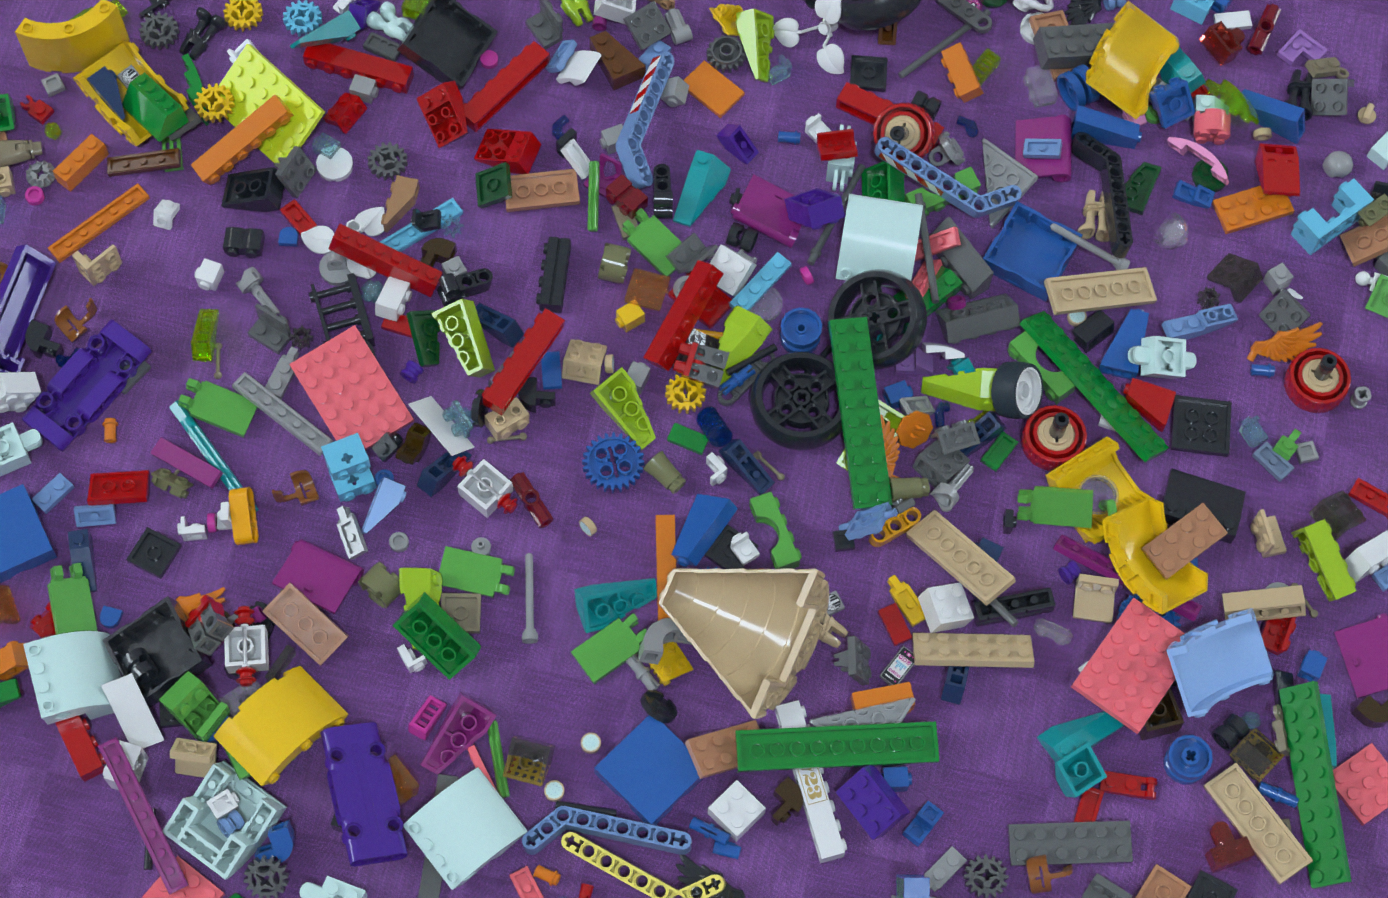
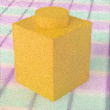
[615,300,645,333]

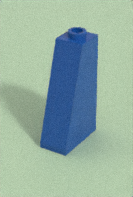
[1235,89,1305,144]
[1071,105,1142,149]
[1098,309,1149,380]
[671,494,738,567]

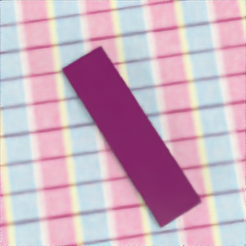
[150,437,223,489]

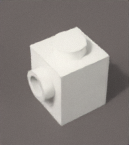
[195,258,224,291]

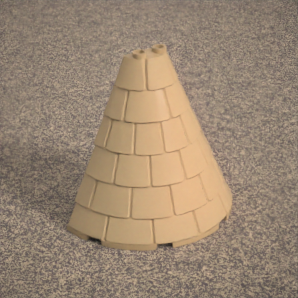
[659,568,829,719]

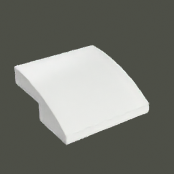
[556,50,601,86]
[922,342,965,359]

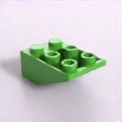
[159,671,230,741]

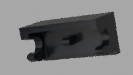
[1072,310,1114,353]

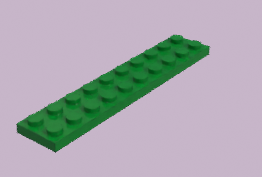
[1020,311,1169,463]
[828,317,892,510]
[1279,681,1352,889]
[735,721,939,772]

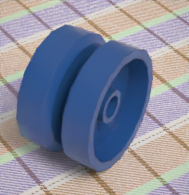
[1057,64,1100,111]
[780,307,822,353]
[1163,735,1213,785]

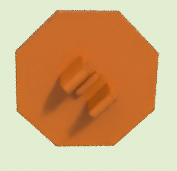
[896,410,933,449]

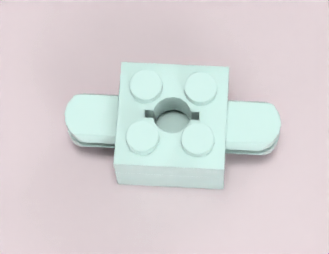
[826,124,857,192]
[1128,336,1197,379]
[0,422,43,477]
[299,876,368,898]

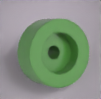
[1145,105,1160,124]

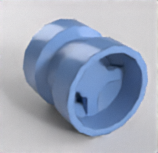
[1103,0,1126,11]
[217,809,245,838]

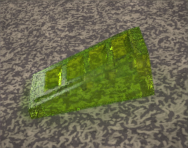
[972,48,1001,86]

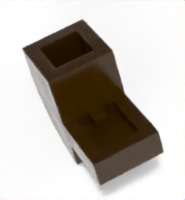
[420,238,457,267]
[395,422,432,465]
[1351,695,1388,728]
[771,777,803,826]

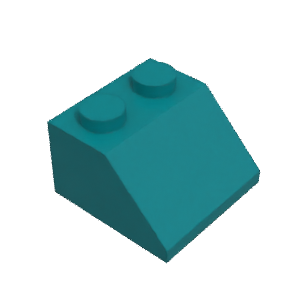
[1055,742,1107,798]

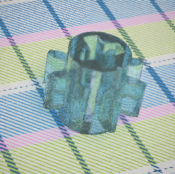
[441,214,464,238]
[361,280,384,303]

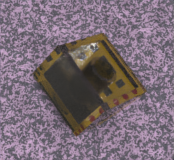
[1229,727,1285,783]
[503,735,556,786]

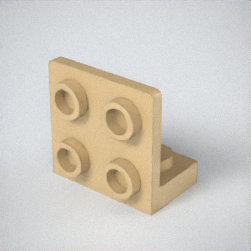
[72,244,122,286]
[562,339,607,385]
[1250,509,1287,558]
[1073,574,1119,623]
[170,738,217,778]

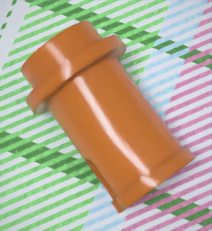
[102,418,118,443]
[533,864,561,886]

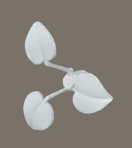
[773,0,844,74]
[301,207,385,279]

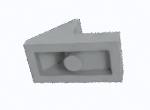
[900,396,935,416]

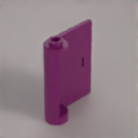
[1015,115,1071,183]
[730,174,802,248]
[272,539,364,614]
[1334,613,1388,699]

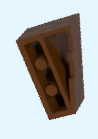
[589,31,646,91]

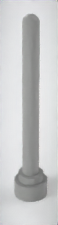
[1050,223,1130,270]
[522,553,538,644]

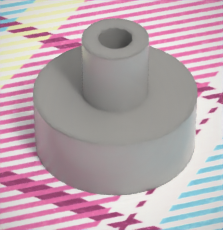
[471,537,491,556]

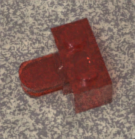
[1199,21,1245,66]
[1205,821,1255,873]

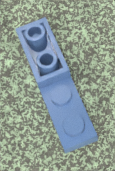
[1162,304,1238,340]

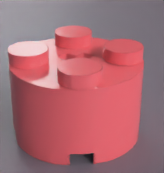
[1194,108,1231,145]

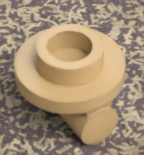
[1357,103,1376,124]

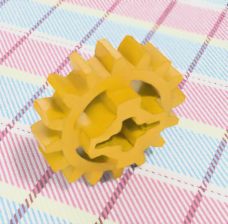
[223,0,263,32]
[194,83,235,123]
[665,374,706,414]

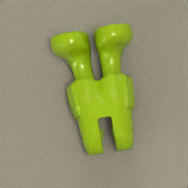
[561,0,593,27]

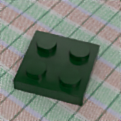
[475,162,512,209]

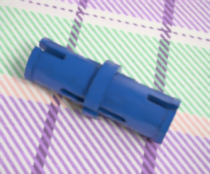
[719,364,756,396]
[1257,781,1299,808]
[689,817,731,846]

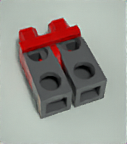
[673,342,729,389]
[185,595,234,656]

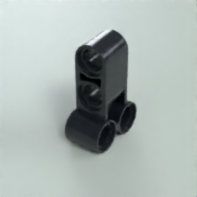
[654,164,673,219]
[436,268,493,307]

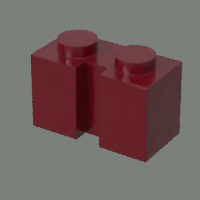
[606,174,648,219]

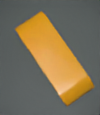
[229,487,258,545]
[869,507,921,547]

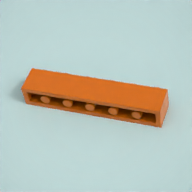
[191,95,294,185]

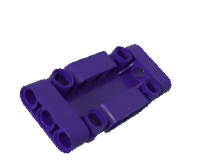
[21,319,152,452]
[320,722,408,867]

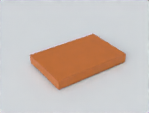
[683,60,745,118]

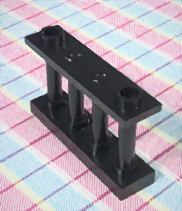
[308,273,375,346]

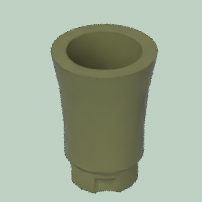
[643,451,686,494]
[889,477,930,503]

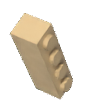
[1222,585,1306,621]

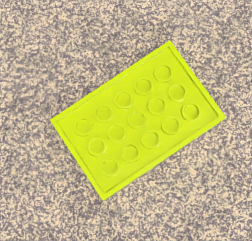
[219,44,325,163]

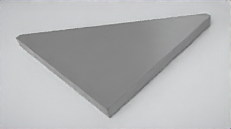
[982,138,1038,229]
[809,697,916,727]

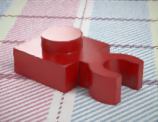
[20,95,54,125]

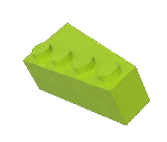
[431,299,495,378]
[1291,519,1356,602]

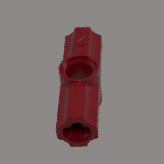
[1247,4,1281,55]
[510,472,554,529]

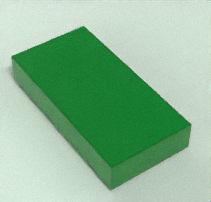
[667,423,710,455]
[980,432,1018,472]

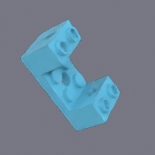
[1291,179,1374,255]
[321,433,377,502]

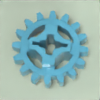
[283,0,322,37]

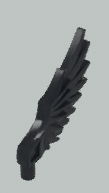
[1065,0,1102,25]
[676,855,745,898]

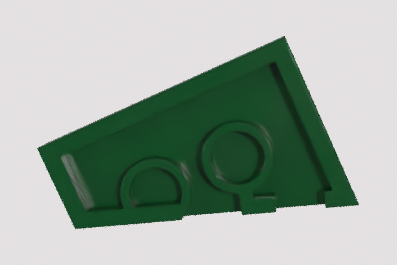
[1125,162,1162,215]
[406,310,440,367]

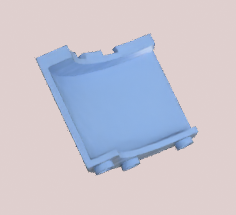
[1166,608,1274,718]

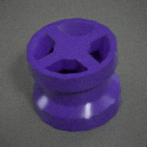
[400,360,424,384]
[1058,560,1082,585]

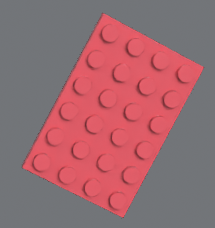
[289,325,414,451]
[1071,597,1185,734]

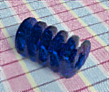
[696,406,733,447]

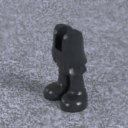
[179,7,227,60]
[1284,69,1313,121]

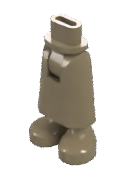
[0,140,43,167]

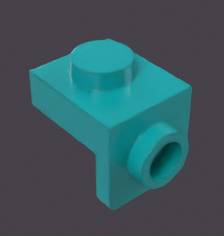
[946,357,976,375]

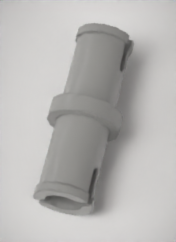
[626,654,660,690]

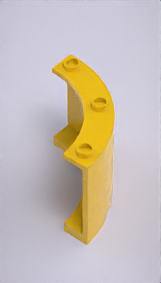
[15,0,130,73]
[1086,1,1180,120]
[73,41,189,147]
[1103,497,1208,614]
[213,666,348,786]

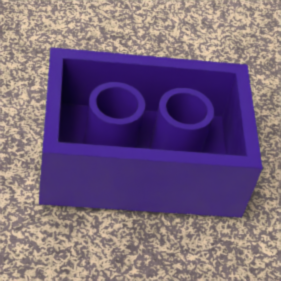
[784,188,845,230]
[836,765,910,840]

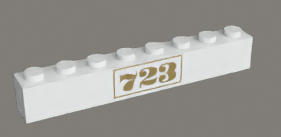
[775,700,847,863]

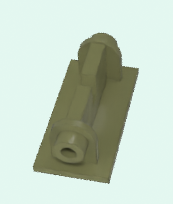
[1357,193,1388,227]
[151,468,194,499]

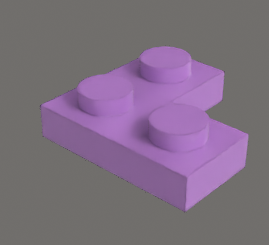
[1277,29,1328,66]

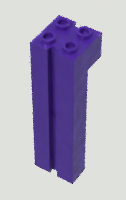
[0,244,57,373]

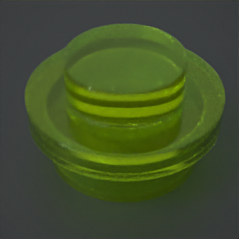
[44,122,61,140]

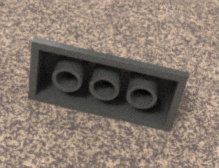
[931,216,994,300]
[935,293,1020,344]

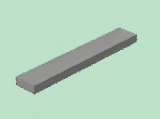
[232,372,333,456]

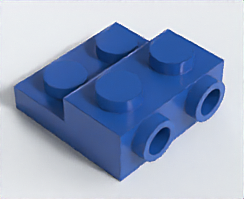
[1149,77,1196,128]

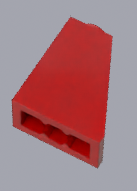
[1123,378,1176,432]

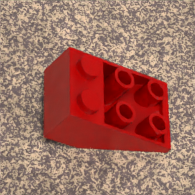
[416,81,468,148]
[474,129,542,174]
[1255,143,1300,197]

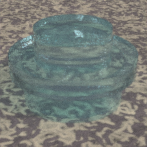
[1241,712,1261,729]

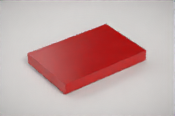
[668,271,732,329]
[87,470,150,506]

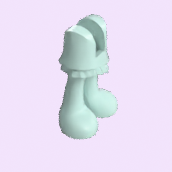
[366,1,413,41]

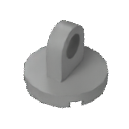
[929,131,965,166]
[319,251,351,286]

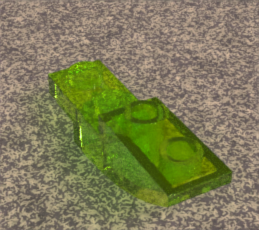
[1204,79,1259,125]

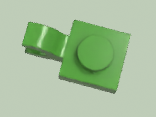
[1272,428,1301,461]

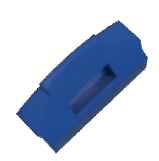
[712,841,742,859]

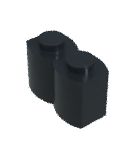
[223,227,265,258]

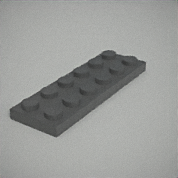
[1008,821,1133,866]

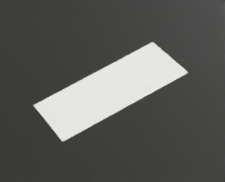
[408,396,474,456]
[101,673,164,748]

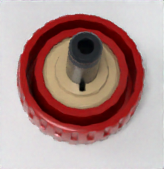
[873,103,936,160]
[1284,348,1351,413]
[1021,405,1087,471]

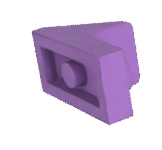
[895,348,933,375]

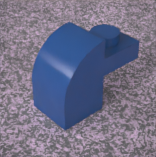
[255,820,295,862]

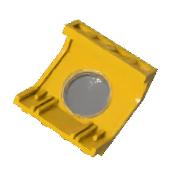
[1045,436,1154,544]

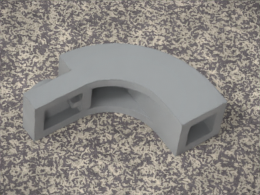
[638,618,692,665]

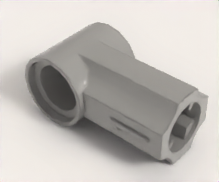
[665,8,693,45]

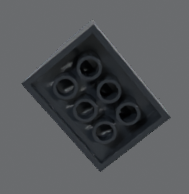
[1162,468,1246,544]

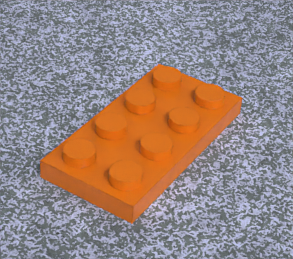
[1212,186,1295,234]

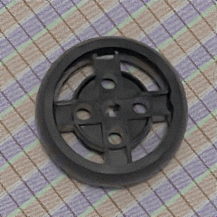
[839,0,921,30]
[827,269,927,370]
[750,352,843,451]

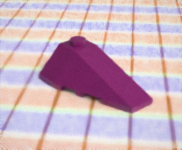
[420,692,497,775]

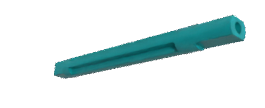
[169,400,259,512]

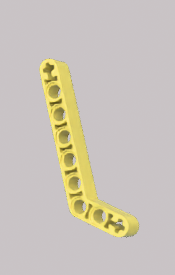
[561,832,726,898]

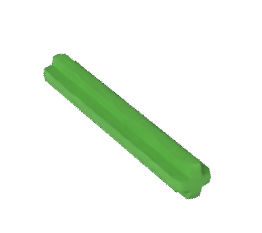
[588,161,600,232]
[488,720,510,798]

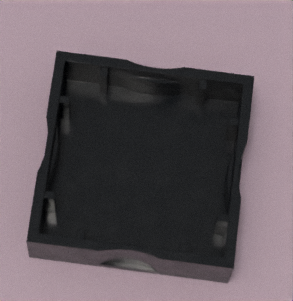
[396,0,498,90]
[102,596,212,708]

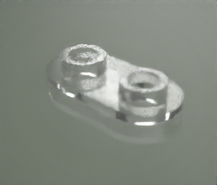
[1034,618,1073,645]

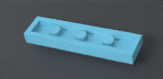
[729,252,792,311]

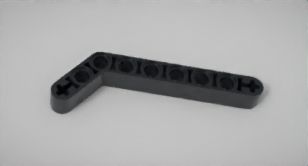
[1071,132,1133,258]

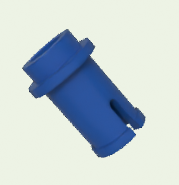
[778,130,801,145]
[1250,363,1275,378]

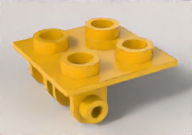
[709,4,743,36]
[649,642,694,686]

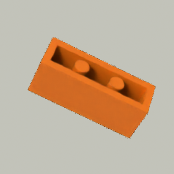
[941,42,984,103]
[53,133,109,192]
[850,682,915,714]

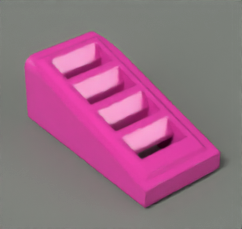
[408,695,447,741]

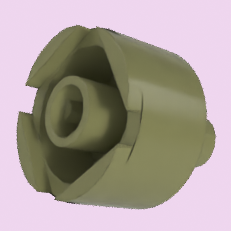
[598,243,631,284]
[358,562,401,609]

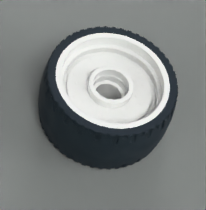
[991,361,1043,419]

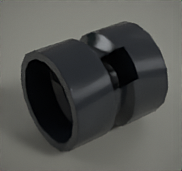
[911,90,942,120]
[726,222,759,253]
[122,647,159,686]
[1211,713,1250,751]

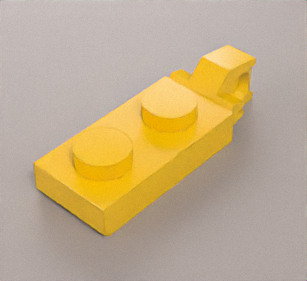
[887,575,926,628]

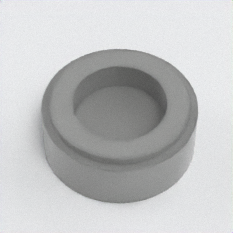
[389,532,409,553]

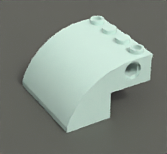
[836,194,923,288]
[23,631,121,725]
[163,761,287,880]
[403,767,528,890]

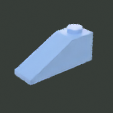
[361,477,406,534]

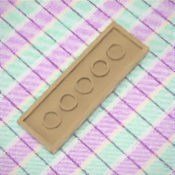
[1044,267,1157,315]
[906,510,1016,606]
[912,633,1035,668]
[1203,763,1313,885]

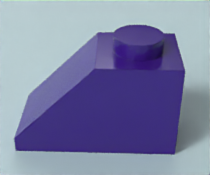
[349,0,380,30]
[716,124,759,164]

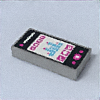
[879,646,915,685]

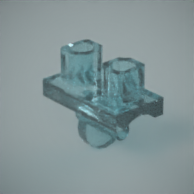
[442,400,475,438]

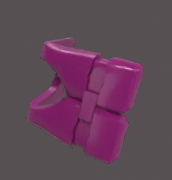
[584,153,622,198]

